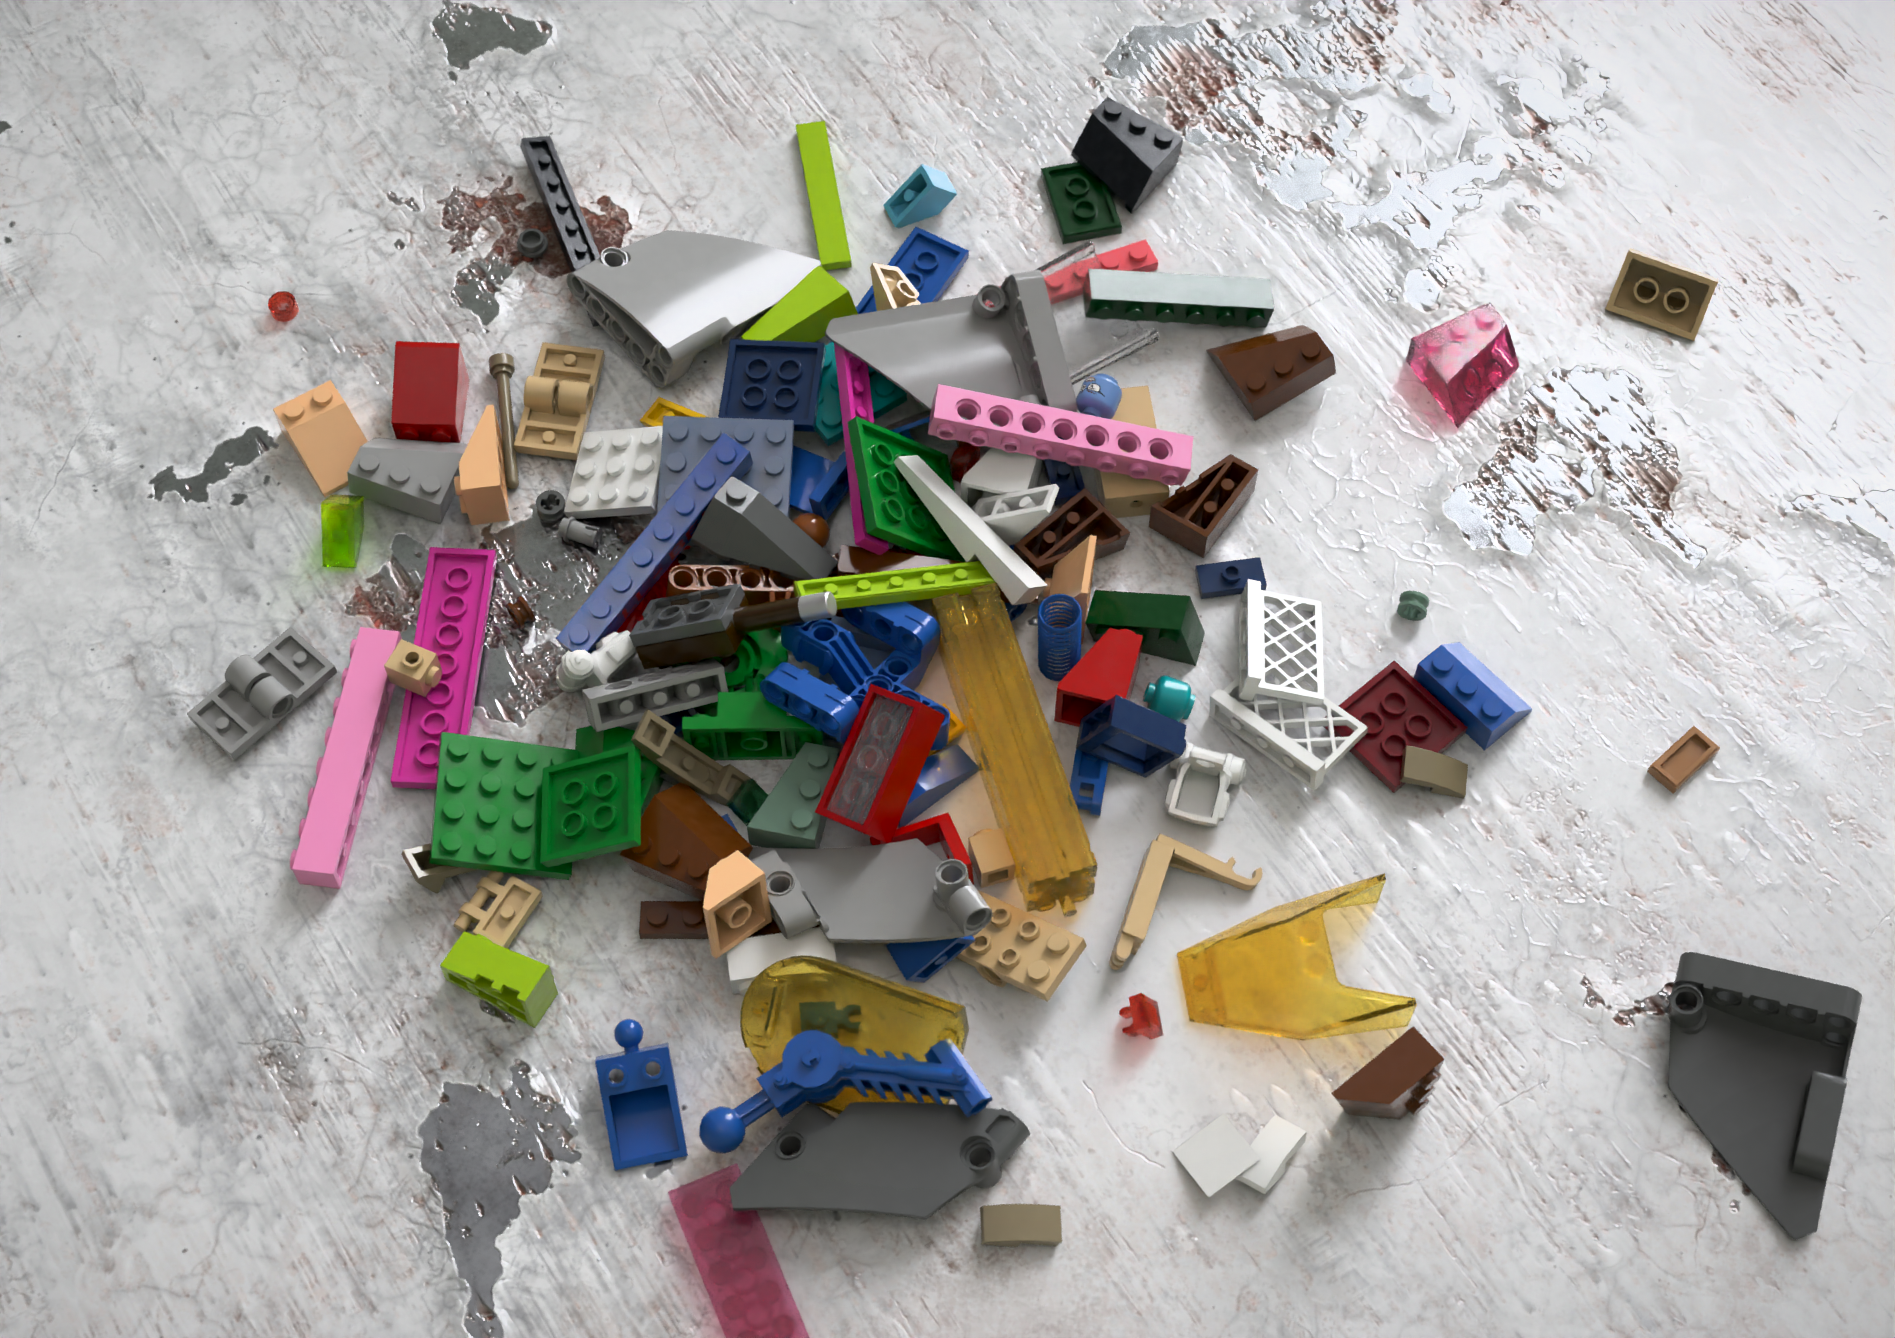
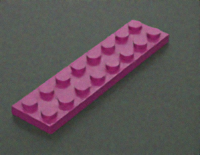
[390,547,497,789]

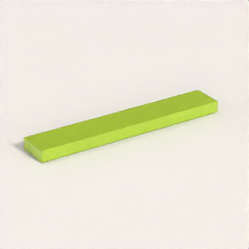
[796,121,852,271]
[793,561,997,609]

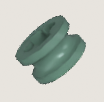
[1397,591,1429,621]

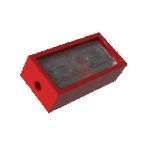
[815,684,945,843]

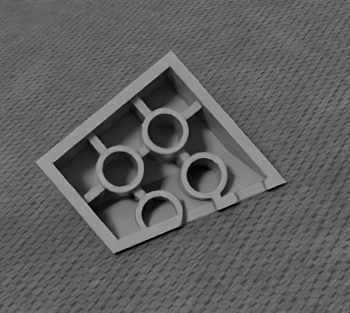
[347,438,468,524]

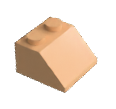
[703,850,772,959]

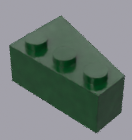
[1085,590,1205,666]

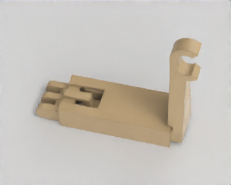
[1109,833,1262,970]

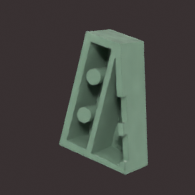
[747,742,840,849]

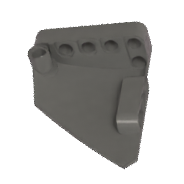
[1668,952,1862,1241]

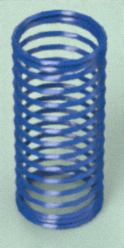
[1038,594,1082,681]

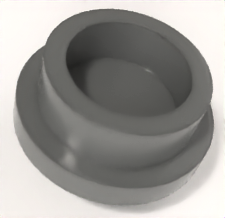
[517,228,548,258]

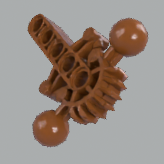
[666,513,844,634]

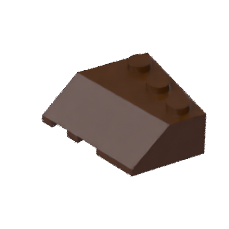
[1331,1026,1445,1120]

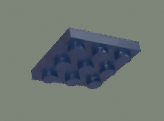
[718,339,826,432]

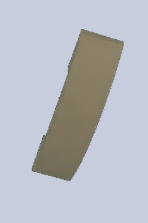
[631,710,756,812]

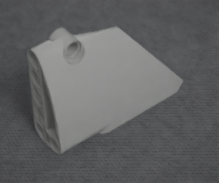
[566,230,821,388]

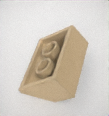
[1605,248,1719,341]

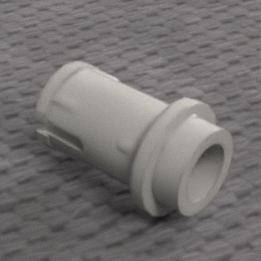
[558,517,602,548]

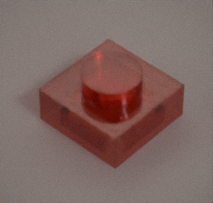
[950,442,980,483]

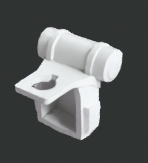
[555,630,637,692]
[1164,743,1247,827]

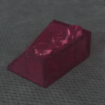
[1406,302,1519,428]

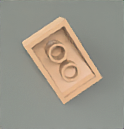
[273,380,368,497]
[454,404,510,525]
[1043,535,1097,644]

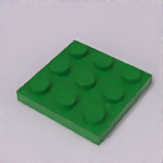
[540,745,641,868]

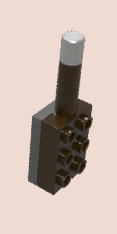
[629,583,837,669]

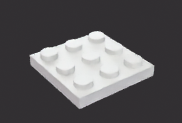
[564,426,663,519]

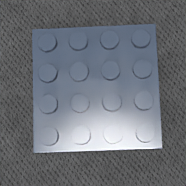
[657,416,794,546]

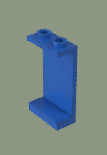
[790,445,849,521]

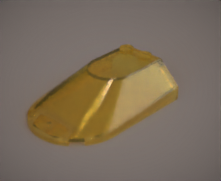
[740,956,969,1114]

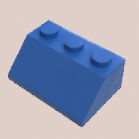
[1413,642,1532,751]

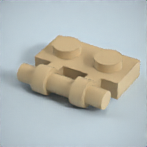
[453,871,543,948]

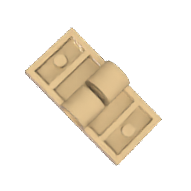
[514,342,605,460]
[955,890,1087,1002]

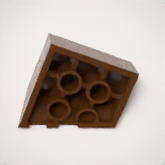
[1206,325,1336,421]
[619,782,753,901]

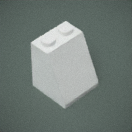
[961,430,1043,511]

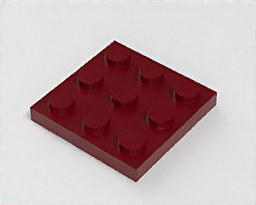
[1323,660,1468,793]

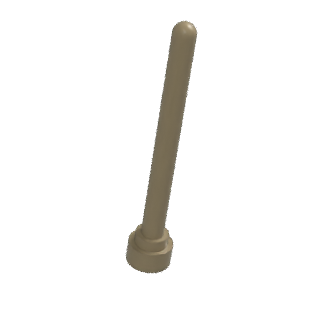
[488,353,519,489]

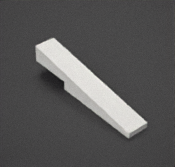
[894,455,1048,605]

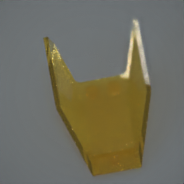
[1177,873,1417,1041]

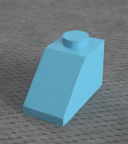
[883,164,957,228]

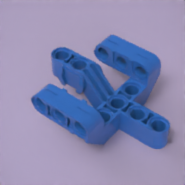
[760,602,950,750]

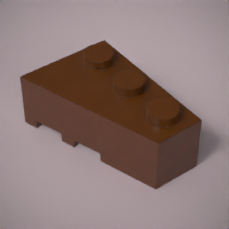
[1148,454,1259,558]
[1013,488,1130,580]

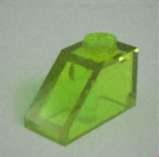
[321,494,364,568]

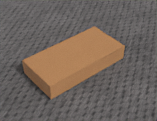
[1647,726,1720,794]

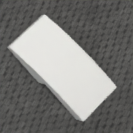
[1236,1115,1307,1194]

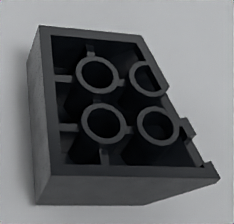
[1071,97,1184,214]

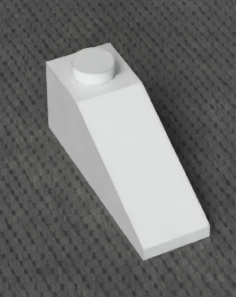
[974,484,1059,546]

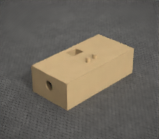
[1089,386,1170,518]

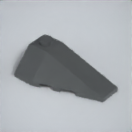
[691,476,838,581]

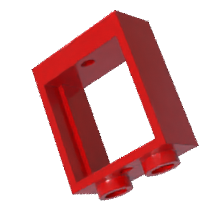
[869,812,974,885]

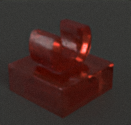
[1119,993,1164,1040]

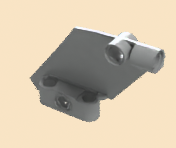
[748,838,993,943]

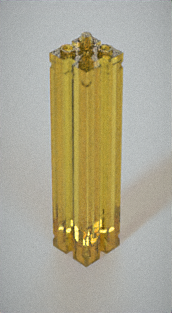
[932,582,1097,917]

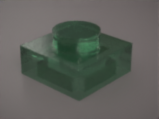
[726,778,768,826]

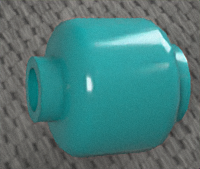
[1143,675,1195,722]

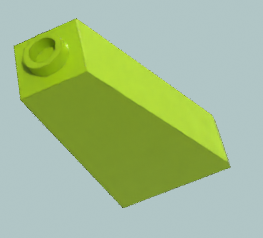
[741,266,858,342]

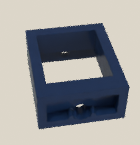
[1076,695,1186,778]

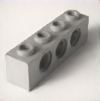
[582,658,728,732]

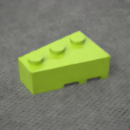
[440,931,558,1028]

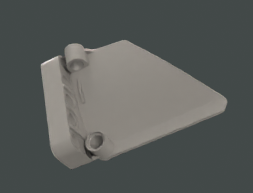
[825,270,1077,427]

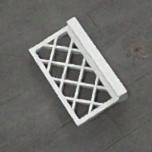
[1239,579,1324,706]
[1209,661,1368,791]

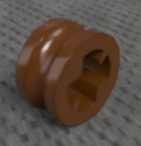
[506,596,536,630]

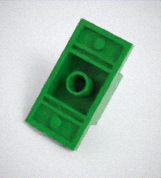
[682,673,824,761]

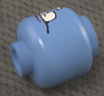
[1076,373,1122,419]

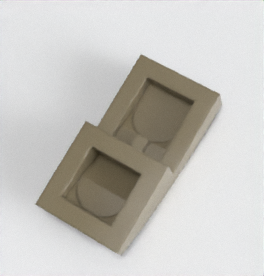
[1400,745,1468,799]
[980,1204,1062,1248]

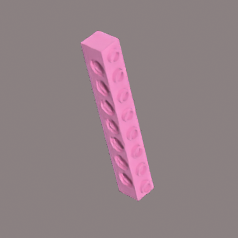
[928,384,1193,486]

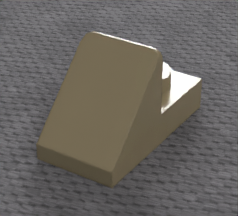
[401,843,477,893]

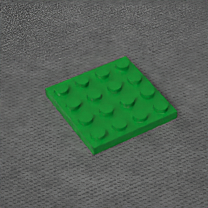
[847,416,966,562]
[429,732,579,880]

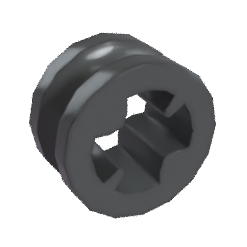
[536,490,566,523]

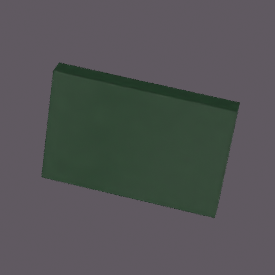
[1041,162,1122,244]

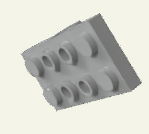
[187,627,337,760]

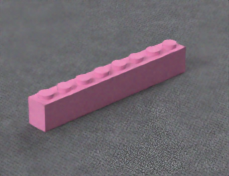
[290,627,402,889]

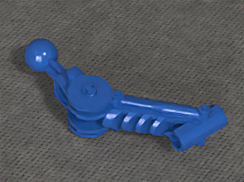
[699,1030,993,1154]

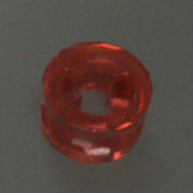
[268,291,299,322]

